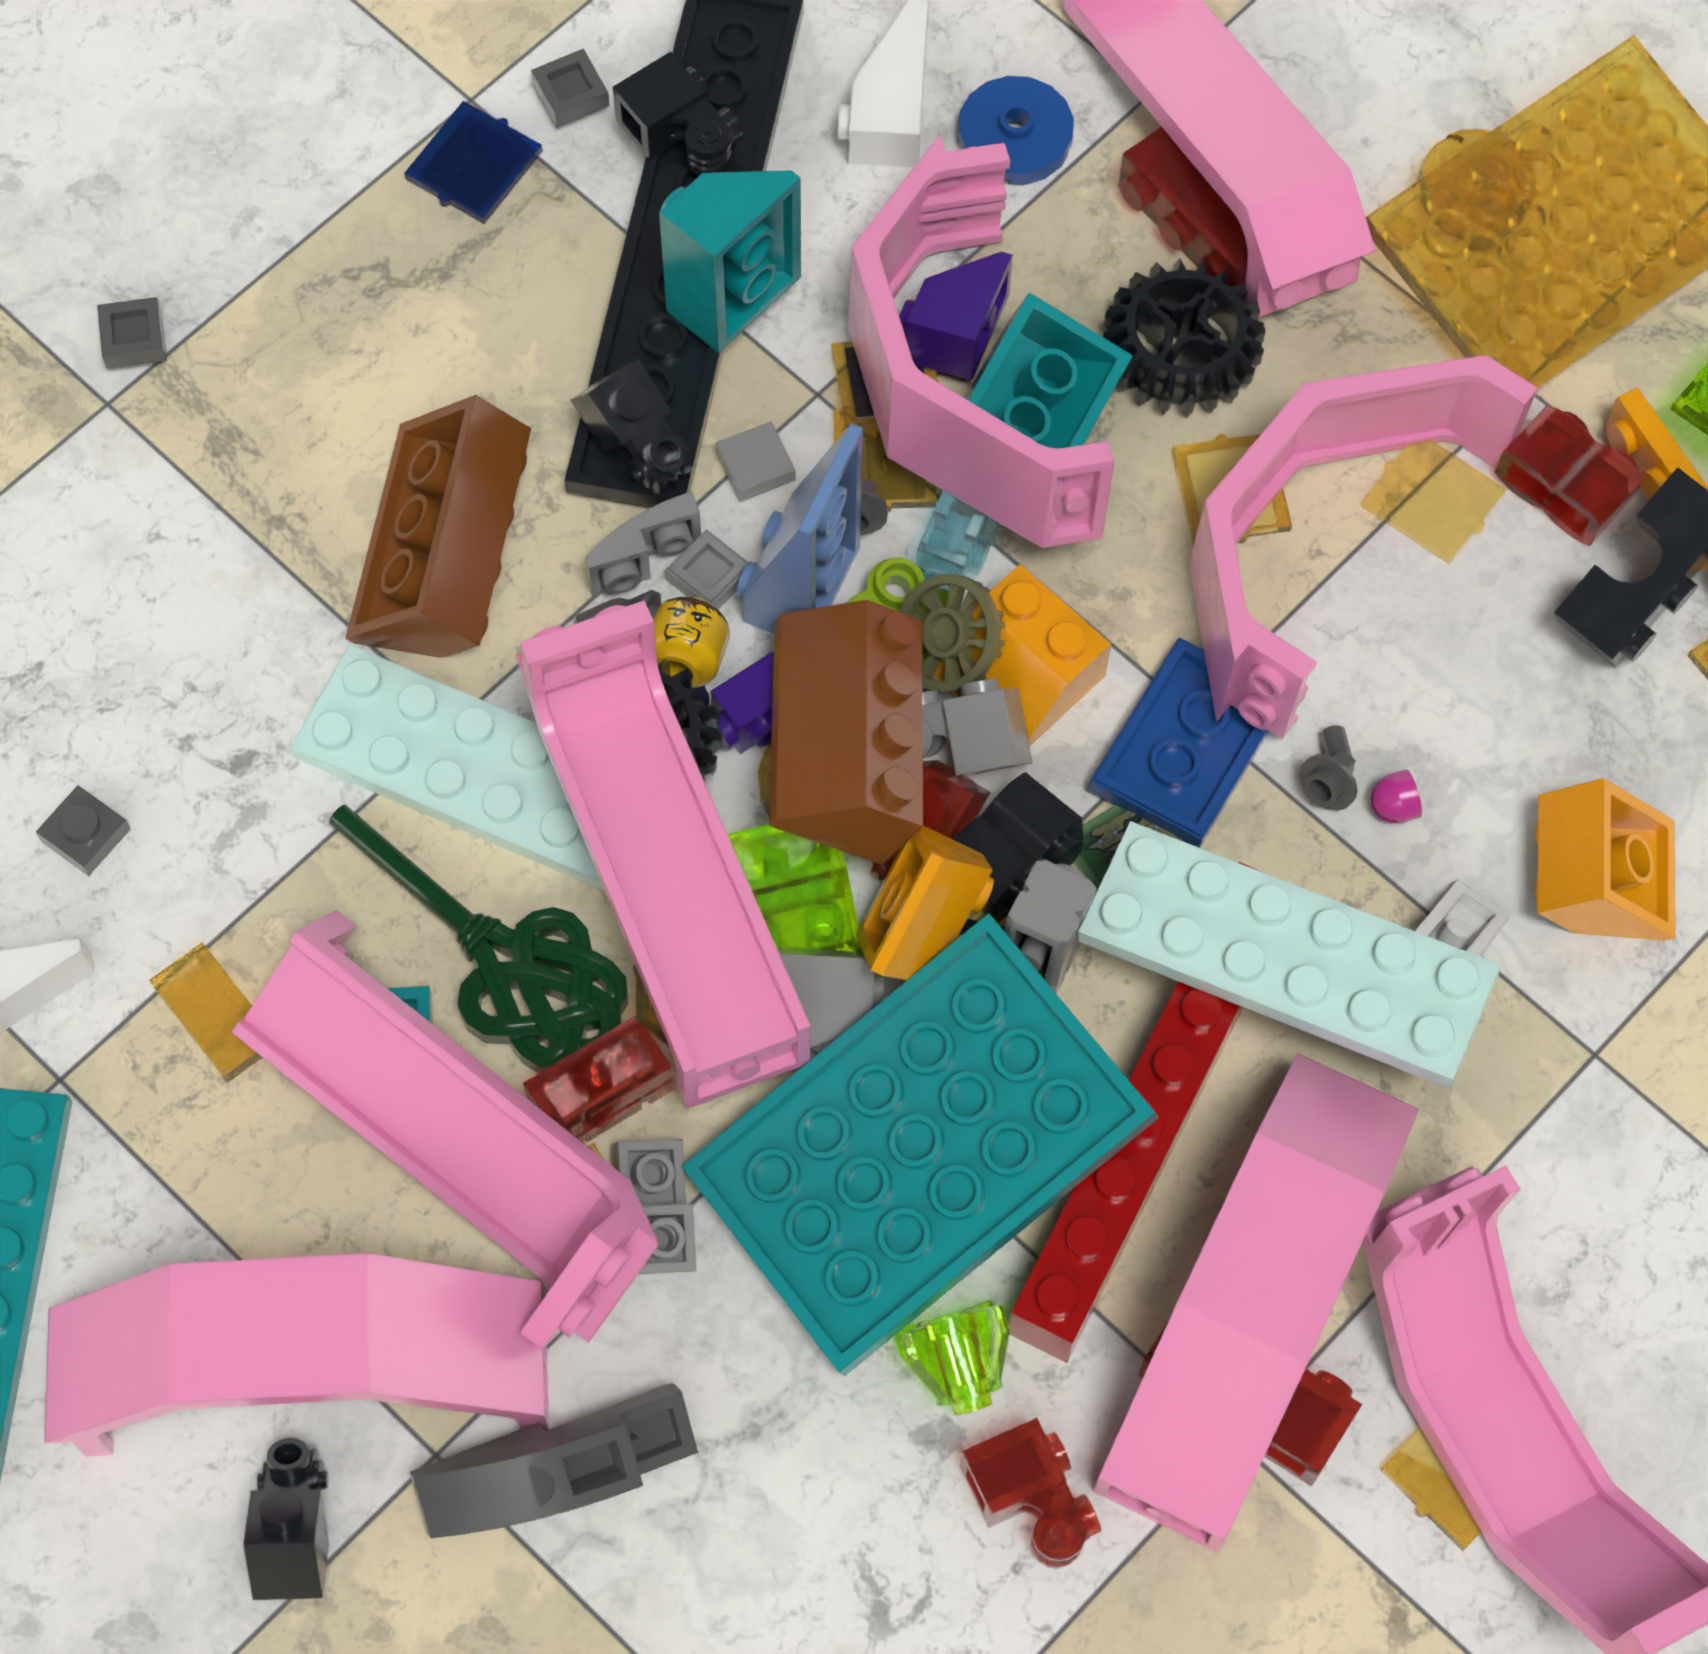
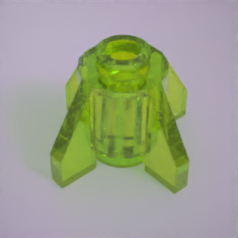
[894,1299,1010,1415]

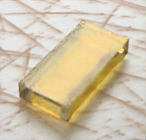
[149,942,263,1083]

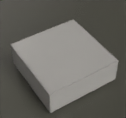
[716,421,796,502]
[665,529,748,610]

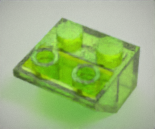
[727,824,862,952]

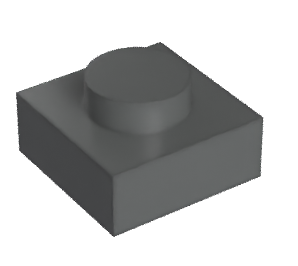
[531,48,610,127]
[97,297,167,369]
[36,785,131,876]

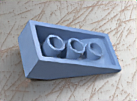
[736,424,863,634]

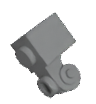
[922,678,1033,776]

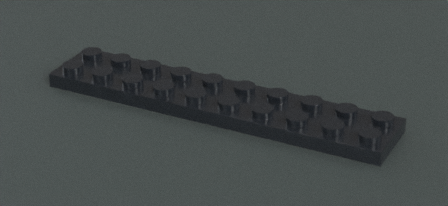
[564,0,804,507]

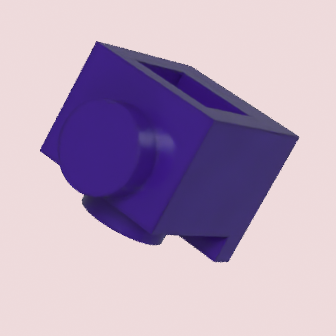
[710,651,774,755]

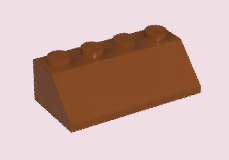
[345,395,531,658]
[769,600,923,865]

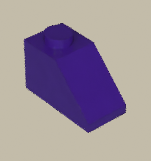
[899,252,1013,380]

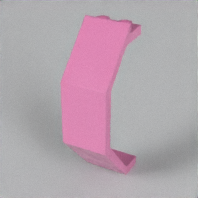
[848,135,1115,548]
[1189,355,1538,739]
[1094,1053,1419,1552]
[1363,1165,1708,1654]
[44,1253,549,1457]

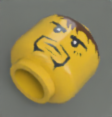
[653,597,730,688]

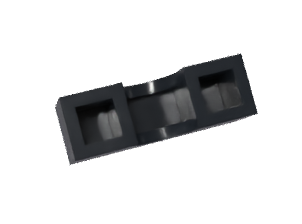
[1554,467,1708,668]

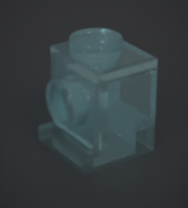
[916,490,1000,592]

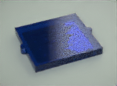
[404,101,543,224]

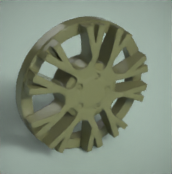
[899,574,1005,692]

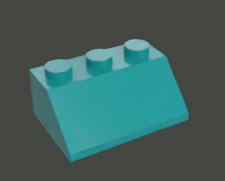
[659,170,801,353]
[964,292,1133,449]

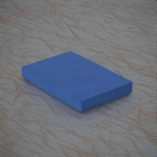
[1088,637,1270,848]

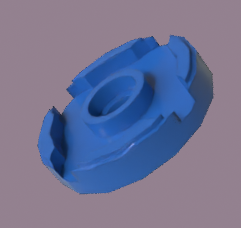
[958,76,1074,185]

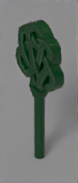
[329,804,628,1075]

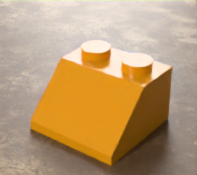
[933,564,1111,746]
[1534,778,1675,941]
[856,826,994,980]

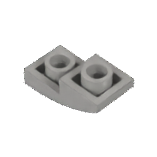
[585,491,701,596]
[612,1139,696,1274]

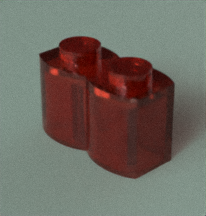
[1494,405,1644,546]

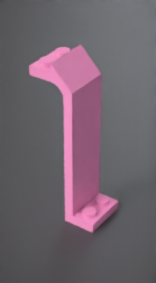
[1063,0,1376,317]
[516,600,811,1109]
[232,910,659,1350]

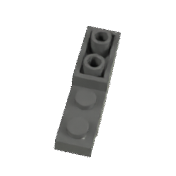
[409,1383,698,1538]

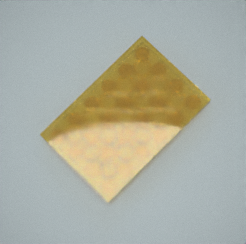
[1366,35,1708,391]

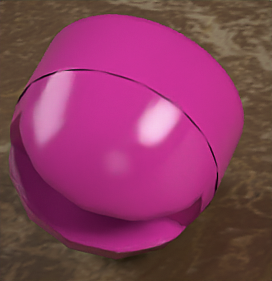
[1371,769,1422,823]

